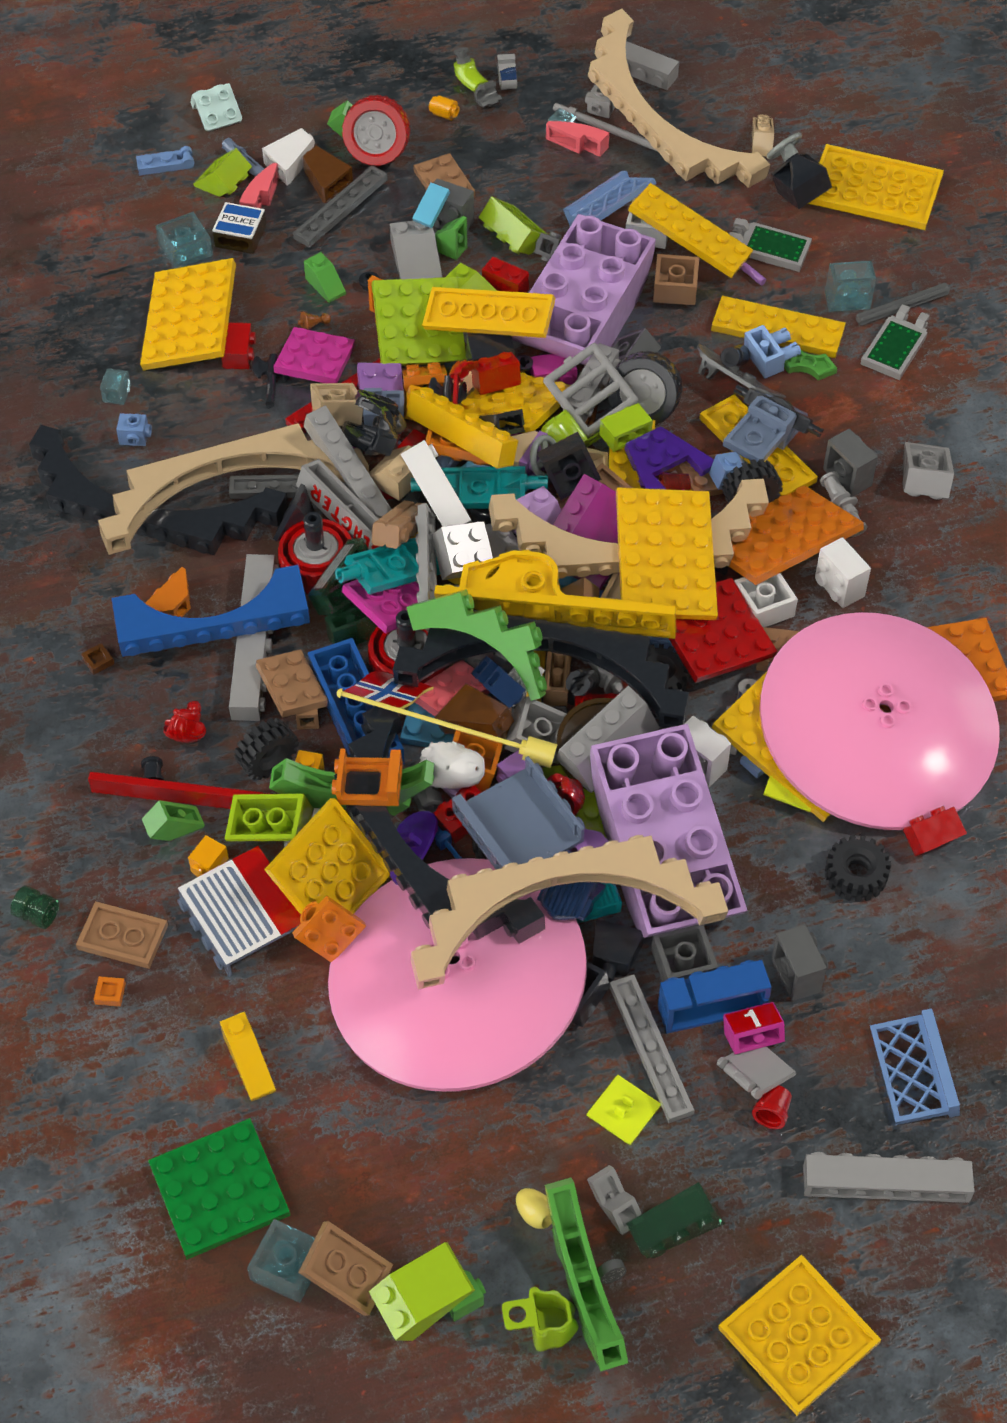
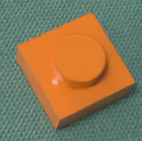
[94,976,126,1007]

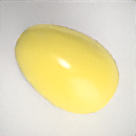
[516,1188,552,1229]

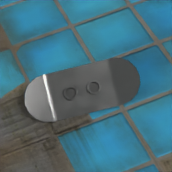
[697,344,786,398]

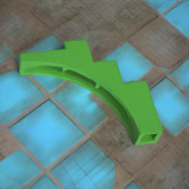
[406,589,547,701]
[269,758,434,816]
[545,1178,628,1371]

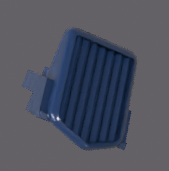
[537,850,606,921]

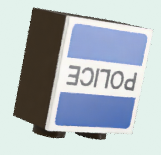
[212,202,266,254]

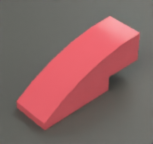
[546,121,609,157]
[239,163,279,209]

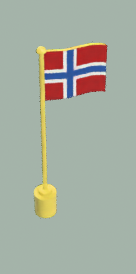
[337,670,557,768]

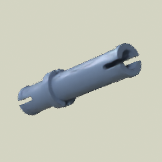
[222,138,264,177]

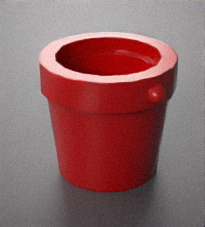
[752,1085,792,1129]

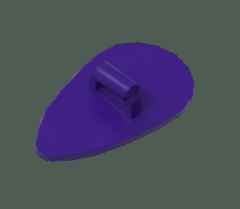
[390,811,438,885]

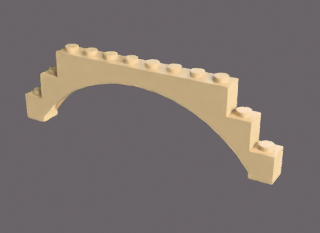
[588,9,770,188]
[98,423,369,555]
[489,479,769,579]
[410,835,728,990]

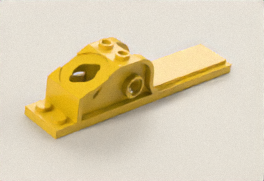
[434,550,676,639]

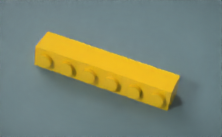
[407,387,519,469]

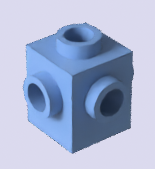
[116,413,152,446]

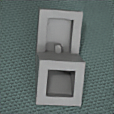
[587,1165,644,1235]

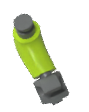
[453,47,502,107]

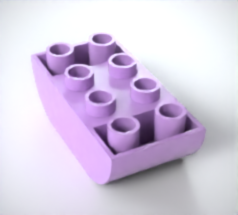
[512,214,656,365]
[590,724,747,937]

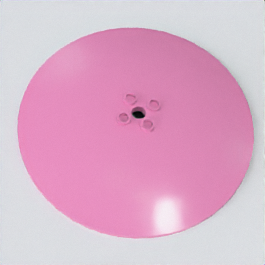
[760,612,999,830]
[328,858,587,1092]

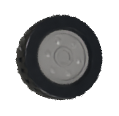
[607,351,683,426]

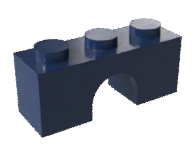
[471,655,526,708]

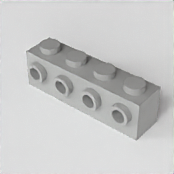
[563,343,621,423]

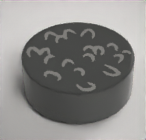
[597,1259,627,1284]

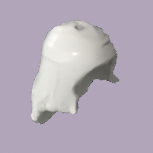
[419,741,485,789]

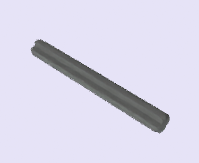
[856,283,950,326]

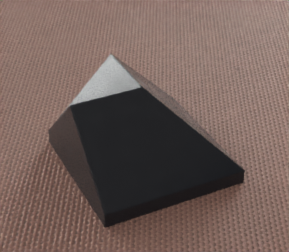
[273,484,315,541]

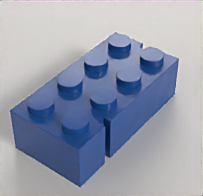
[657,960,772,1034]

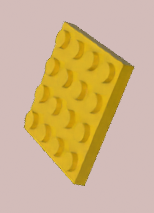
[458,373,571,433]
[264,798,390,914]
[718,1255,881,1416]

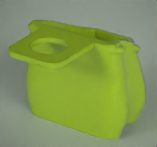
[541,410,601,448]
[502,1287,579,1352]

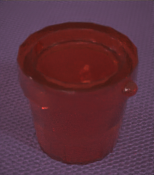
[659,472,691,491]

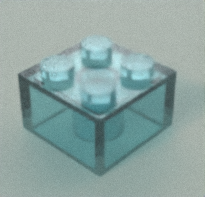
[155,212,213,269]
[825,261,876,312]
[247,1219,315,1303]

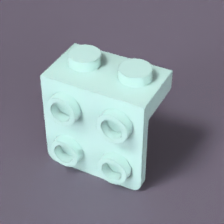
[190,83,242,131]

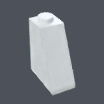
[262,128,315,185]

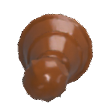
[298,311,331,330]

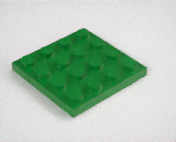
[148,1118,291,1260]

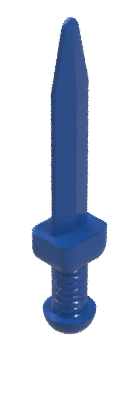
[435,826,462,859]

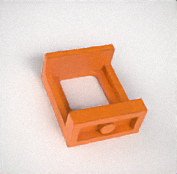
[332,749,403,806]

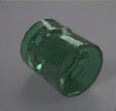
[10,885,59,929]

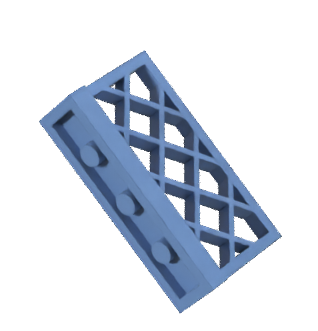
[563,171,657,226]
[870,1009,960,1125]

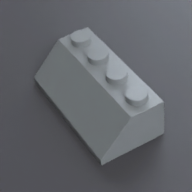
[556,686,659,793]

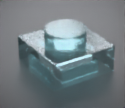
[548,108,576,123]

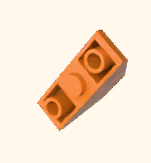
[145,567,191,617]

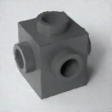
[534,231,562,262]

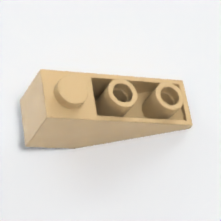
[752,115,774,156]

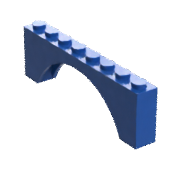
[111,565,310,657]

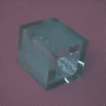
[100,368,131,405]

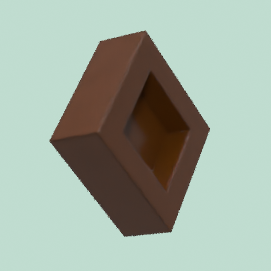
[81,643,114,675]

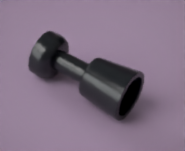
[721,345,750,367]

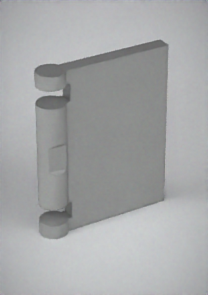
[717,1047,796,1099]

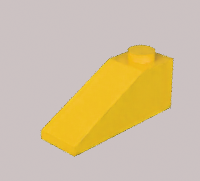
[220,1012,276,1102]

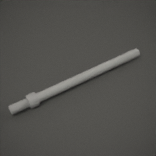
[553,103,658,152]

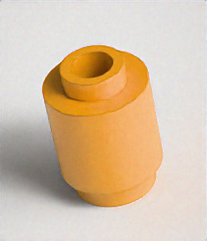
[429,95,460,120]

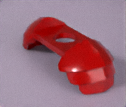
[449,359,474,404]

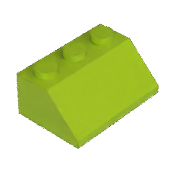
[479,197,547,255]
[225,794,313,841]

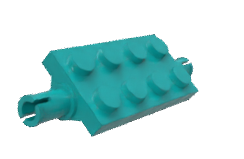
[411,466,548,509]
[335,537,441,595]

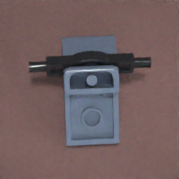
[723,385,824,462]

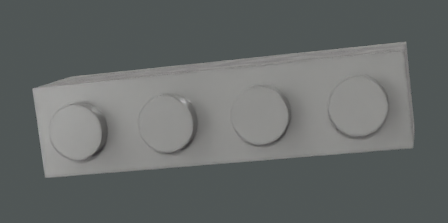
[625,41,679,90]

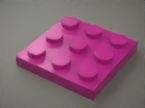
[274,327,355,383]
[342,580,419,633]

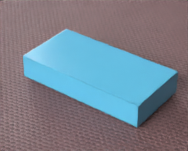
[412,182,450,228]

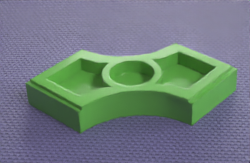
[784,350,837,380]

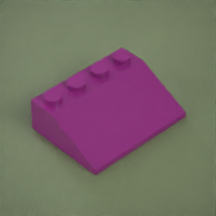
[553,474,618,590]

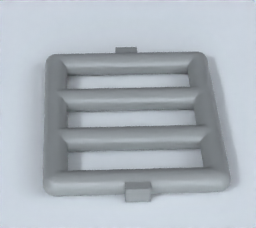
[543,343,638,438]

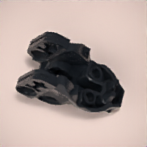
[341,389,407,456]

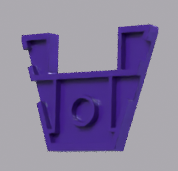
[624,426,714,490]

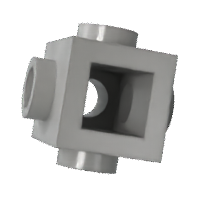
[585,85,615,118]

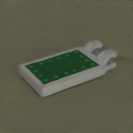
[729,218,812,272]
[861,304,930,380]

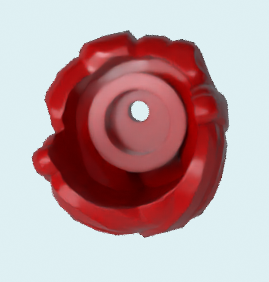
[163,701,206,743]
[547,773,585,816]

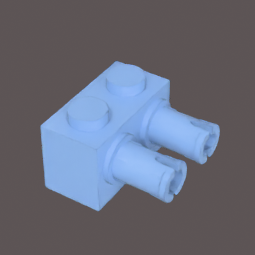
[744,325,801,378]

